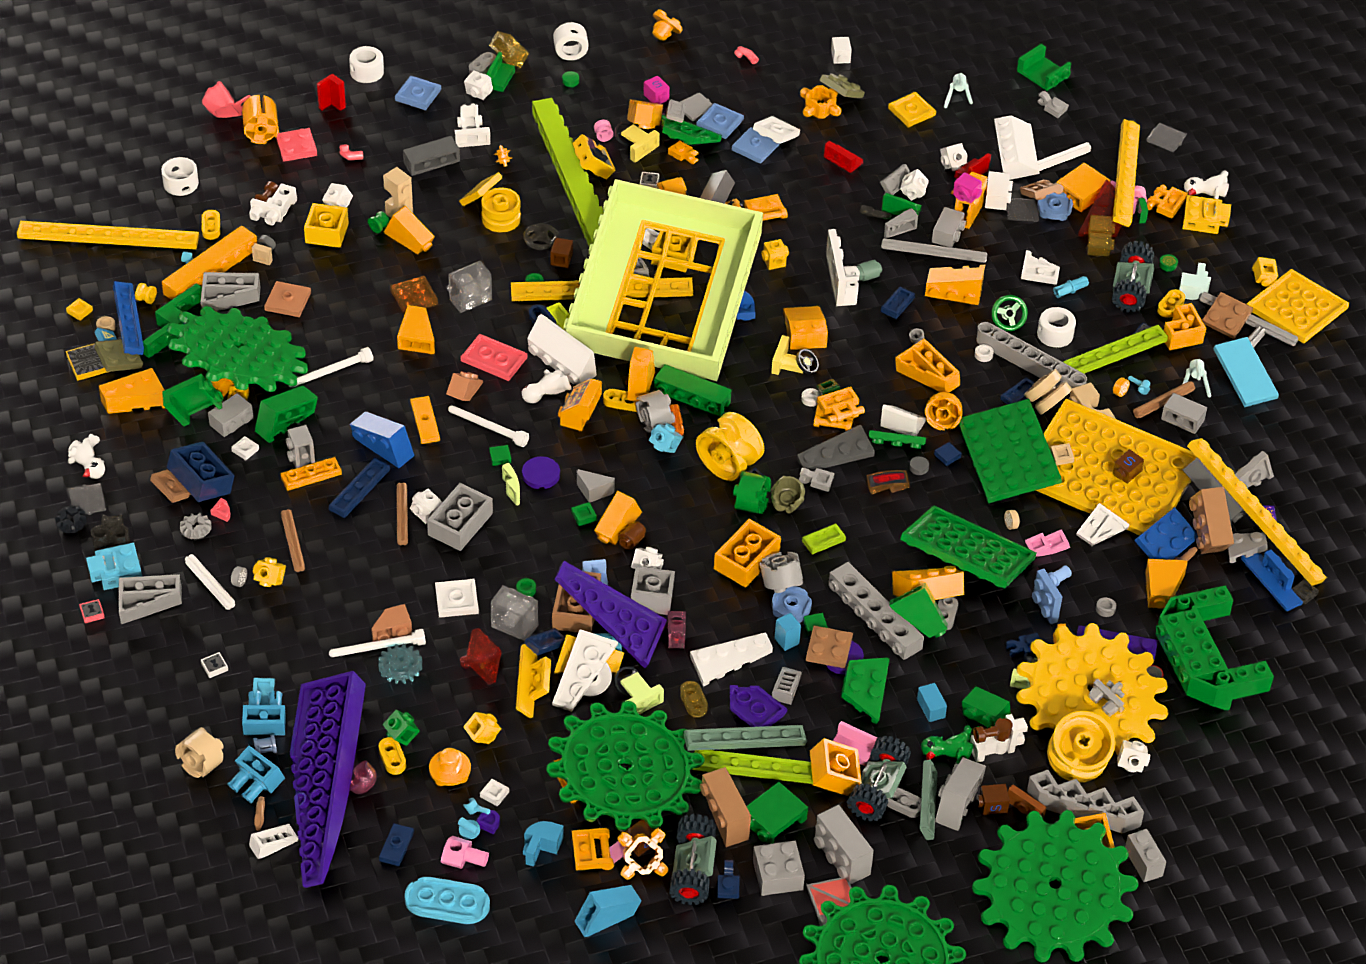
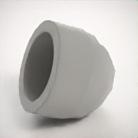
[909,328,924,344]

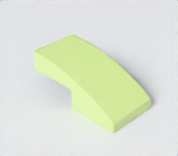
[502,463,520,506]

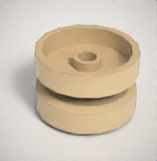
[1024,369,1072,415]

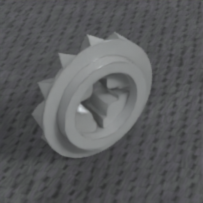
[180,513,211,539]

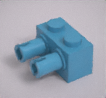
[242,691,286,735]
[227,746,285,803]

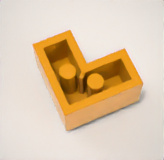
[1164,303,1206,350]

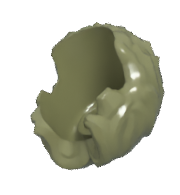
[771,476,805,513]

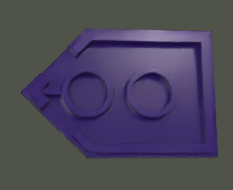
[730,685,788,727]

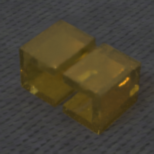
[489,31,529,67]
[1087,215,1115,256]

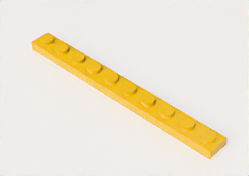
[1113,119,1140,227]
[17,221,199,249]
[511,278,693,301]
[1187,438,1327,586]

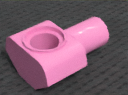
[441,836,489,869]

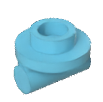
[458,817,480,839]

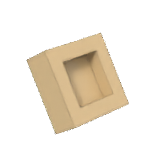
[252,243,272,265]
[1050,443,1074,466]

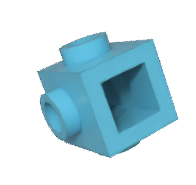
[649,423,683,453]

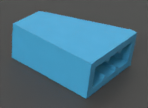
[574,885,641,937]

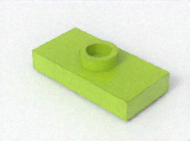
[802,524,846,554]

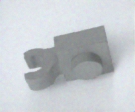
[1037,91,1069,118]
[799,468,835,492]

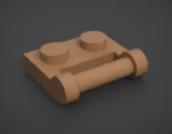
[1020,179,1064,200]

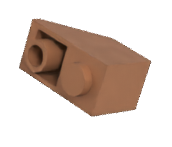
[446,371,483,401]
[372,604,412,642]

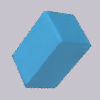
[775,613,801,651]
[917,683,947,722]

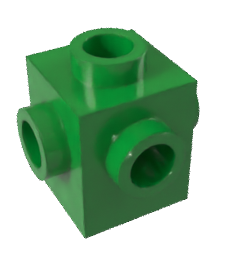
[383,710,420,746]

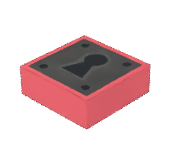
[79,599,104,623]

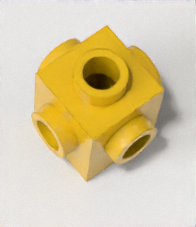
[761,239,789,270]
[253,557,286,587]
[464,712,501,744]

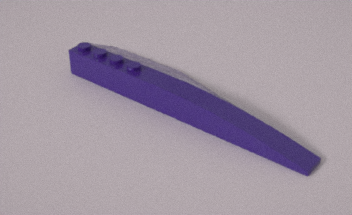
[290,671,366,888]

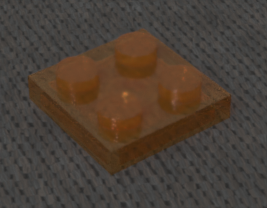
[390,276,438,314]

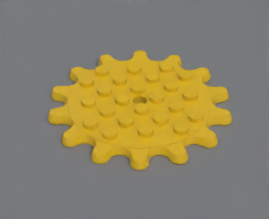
[1016,623,1168,755]

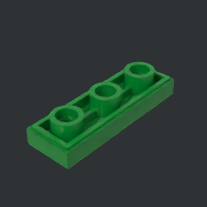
[869,430,926,449]

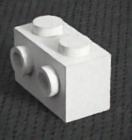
[985,171,1013,210]

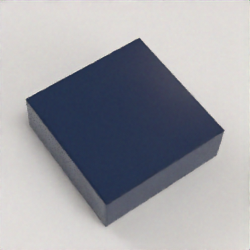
[934,442,961,466]

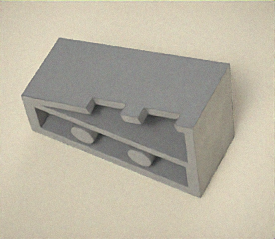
[201,272,261,311]
[119,575,182,624]
[935,757,986,831]

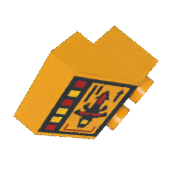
[558,379,602,431]

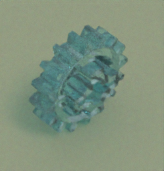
[378,644,422,684]

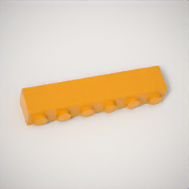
[162,225,257,300]

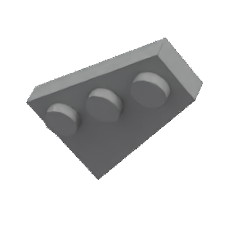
[1235,451,1274,489]

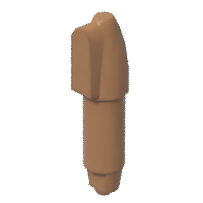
[1175,547,1198,561]
[254,796,265,831]

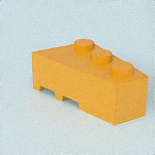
[925,265,985,305]

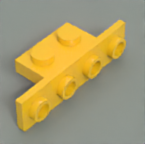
[516,644,551,718]

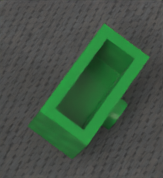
[962,687,1011,727]

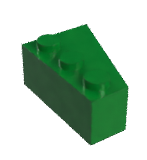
[255,385,318,443]

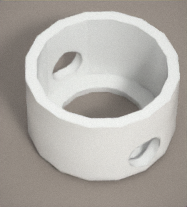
[553,22,588,60]
[349,46,384,83]
[161,157,199,196]
[1037,307,1076,347]

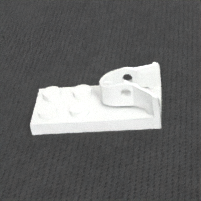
[826,229,860,306]

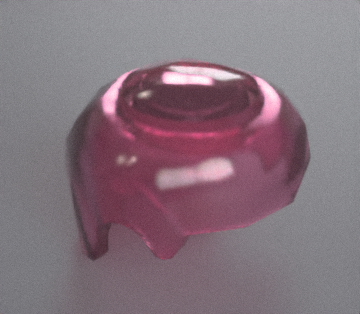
[349,761,377,794]

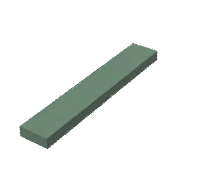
[683,725,807,751]

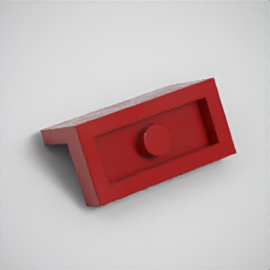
[317,74,346,111]
[824,141,863,173]
[954,153,991,179]

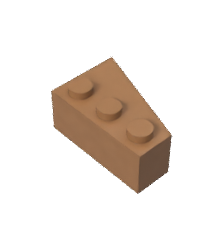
[700,767,751,847]

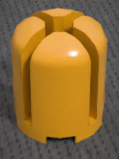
[242,95,279,144]

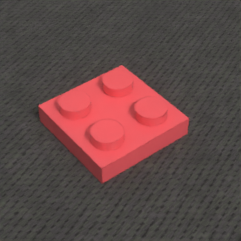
[276,128,317,162]

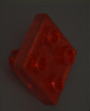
[460,628,502,685]

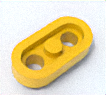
[202,210,220,240]
[1157,289,1185,318]
[379,737,406,775]

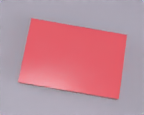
[461,334,527,381]

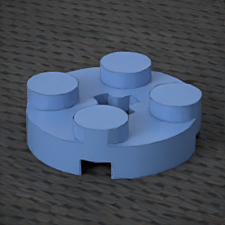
[1037,192,1073,221]
[772,586,812,623]

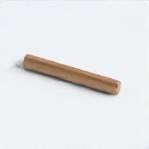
[1133,381,1195,418]
[397,483,408,545]
[281,509,305,572]

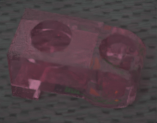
[667,611,686,648]

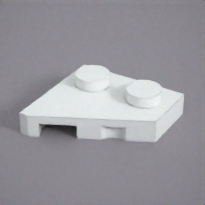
[1021,250,1060,285]
[1076,503,1130,546]

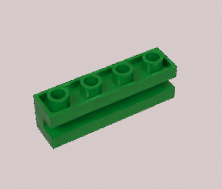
[654,364,731,417]

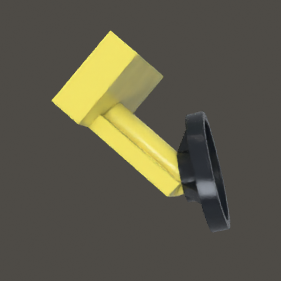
[614,122,659,162]
[772,335,819,375]

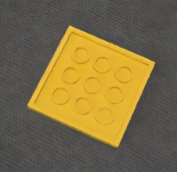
[1247,269,1349,343]

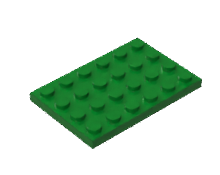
[958,399,1062,503]
[900,506,1037,588]

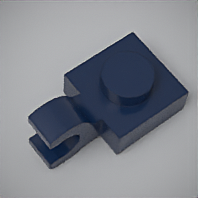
[717,860,739,899]

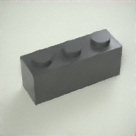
[403,136,460,176]

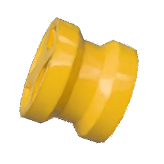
[135,283,157,304]

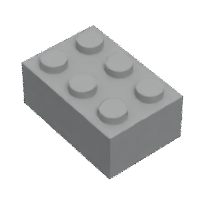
[427,483,493,551]
[814,805,874,884]

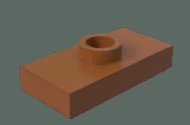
[1008,785,1047,820]

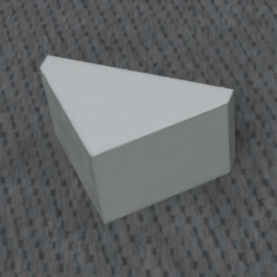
[577,469,615,502]

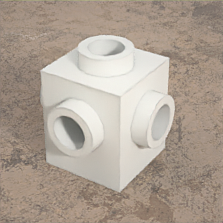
[464,70,493,100]
[940,143,967,171]
[900,169,929,200]
[322,183,353,207]
[410,489,442,524]
[631,547,664,570]
[1117,740,1150,772]

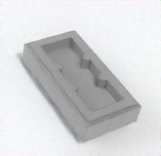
[880,164,910,195]

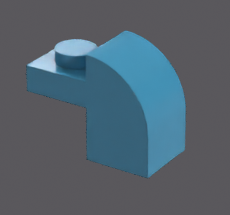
[523,821,563,867]

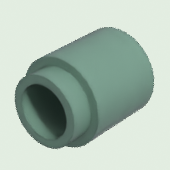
[855,260,882,281]

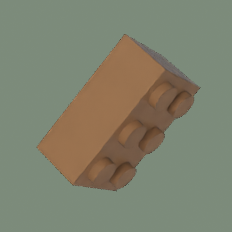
[1189,487,1234,554]
[552,571,601,633]

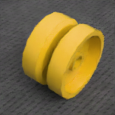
[481,188,521,233]

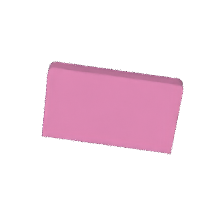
[833,721,877,767]

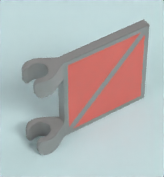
[807,878,852,926]

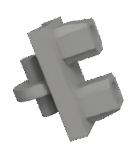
[1088,679,1125,717]

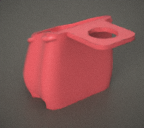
[202,81,251,118]

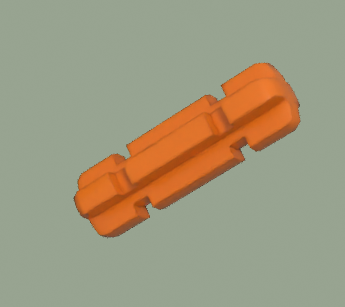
[669,404,684,435]

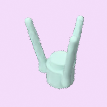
[944,73,973,108]
[1183,359,1211,397]

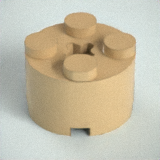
[175,727,223,778]

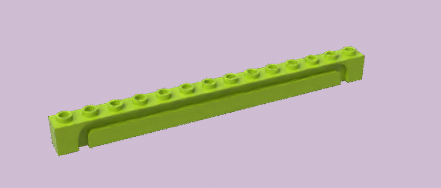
[532,98,604,247]

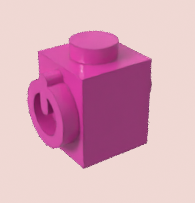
[953,172,982,204]

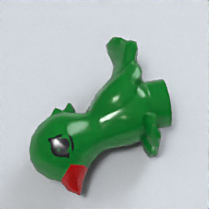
[921,725,974,764]

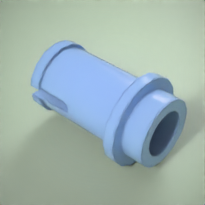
[1048,565,1072,586]

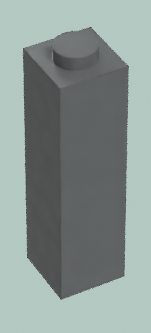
[700,170,735,204]
[1183,457,1244,523]

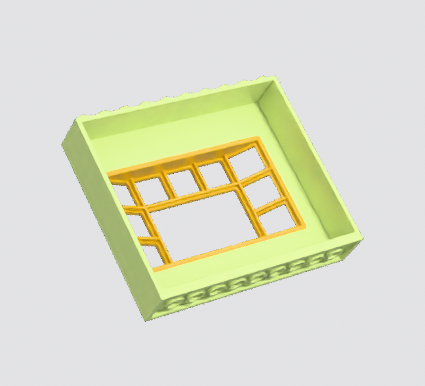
[564,179,763,381]

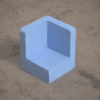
[582,559,608,585]

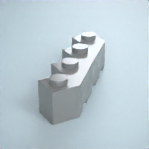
[1027,770,1144,833]

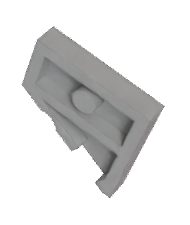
[1227,532,1267,563]

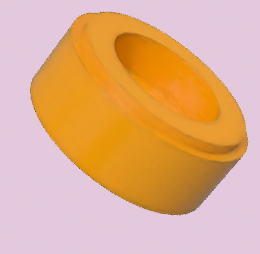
[1113,377,1130,397]

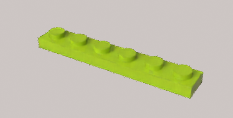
[1063,325,1168,374]
[692,750,813,784]

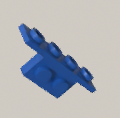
[1241,550,1303,611]

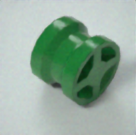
[368,211,390,234]

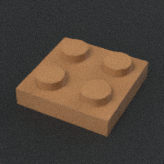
[1202,292,1253,339]
[806,626,853,668]

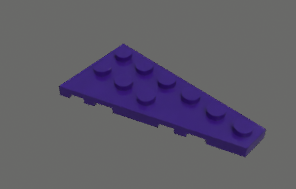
[555,561,667,668]

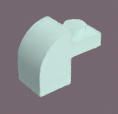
[1179,263,1211,300]

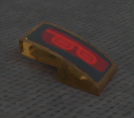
[866,470,910,494]

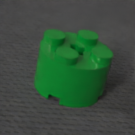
[733,471,771,514]

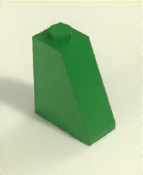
[889,583,948,638]

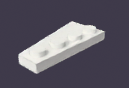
[552,629,618,712]
[690,632,773,687]

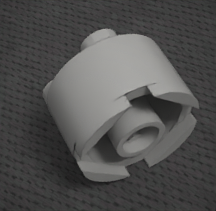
[636,390,675,433]
[760,552,803,593]

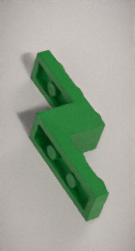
[143,283,202,358]

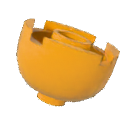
[925,392,963,430]

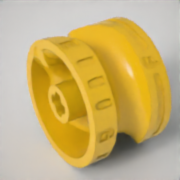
[696,412,764,481]
[1047,711,1116,783]

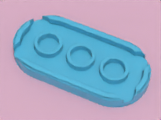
[405,877,490,924]

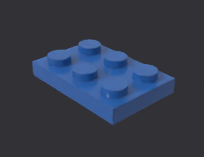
[1135,507,1198,560]

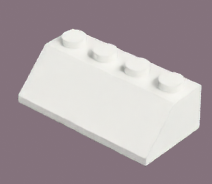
[994,116,1040,180]
[527,314,597,385]

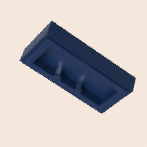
[881,287,915,319]
[1001,377,1034,405]
[524,628,565,656]
[379,824,414,866]

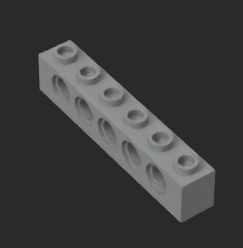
[829,562,924,660]

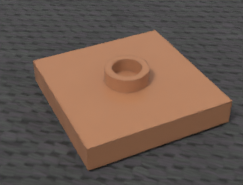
[264,281,311,317]

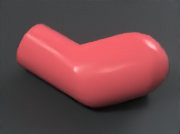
[734,46,759,64]
[339,144,363,160]

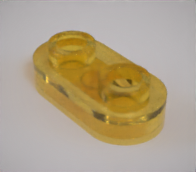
[680,681,708,717]

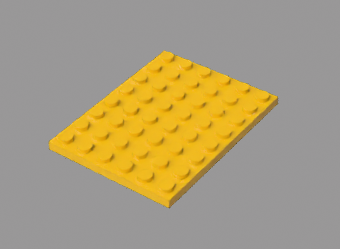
[1036,399,1197,535]

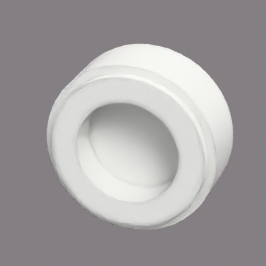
[975,344,994,362]
[801,388,820,406]

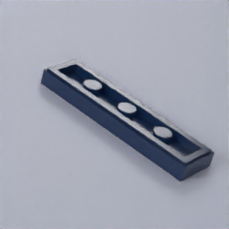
[329,458,390,518]

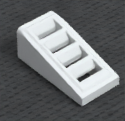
[249,824,298,859]

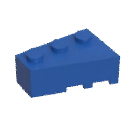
[350,411,415,468]

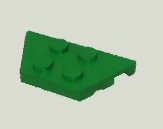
[661,113,722,145]
[841,658,890,724]

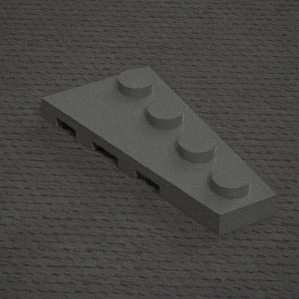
[797,425,875,471]

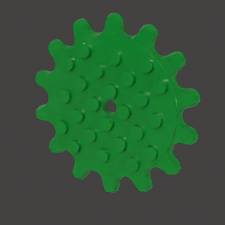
[167,306,308,392]
[546,701,705,831]
[972,810,1138,962]
[799,885,966,964]

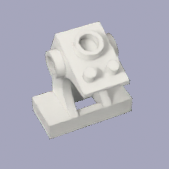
[455,104,490,147]

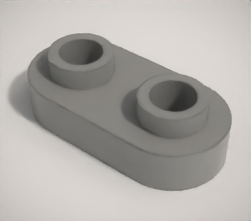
[469,52,496,74]
[938,597,958,631]
[886,787,921,817]

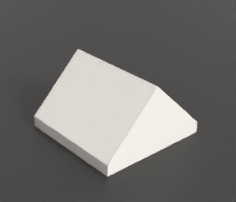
[881,405,926,436]

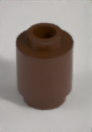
[618,521,646,549]

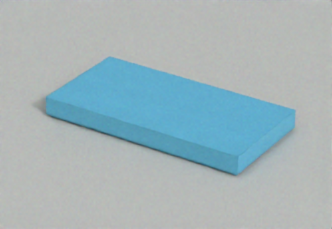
[1213,337,1279,407]

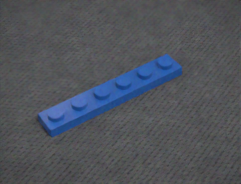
[113,281,144,355]

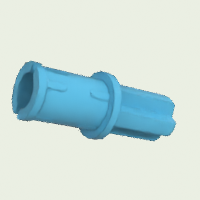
[1053,276,1089,298]

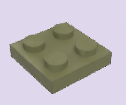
[820,74,865,98]
[94,339,143,372]

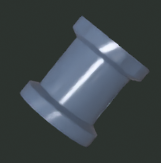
[253,735,277,754]

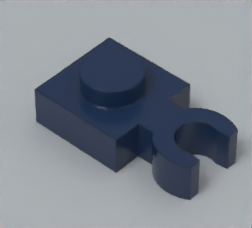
[1006,633,1040,657]

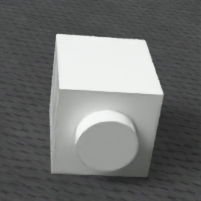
[831,37,851,64]

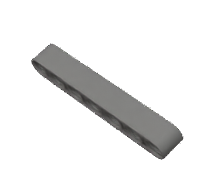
[976,322,1087,394]

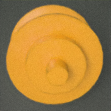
[494,146,512,167]

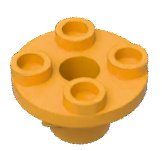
[652,9,682,41]
[429,748,471,786]

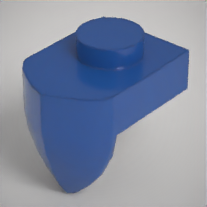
[737,291,755,321]

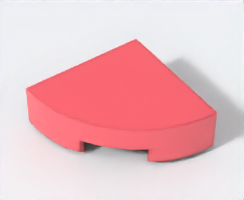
[210,498,231,522]

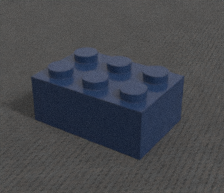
[167,442,235,502]

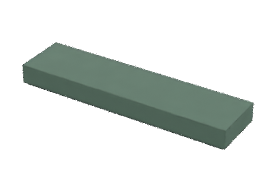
[920,760,938,840]

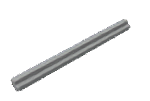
[881,238,987,263]
[1199,292,1298,346]

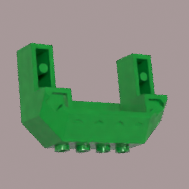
[1156,585,1274,710]

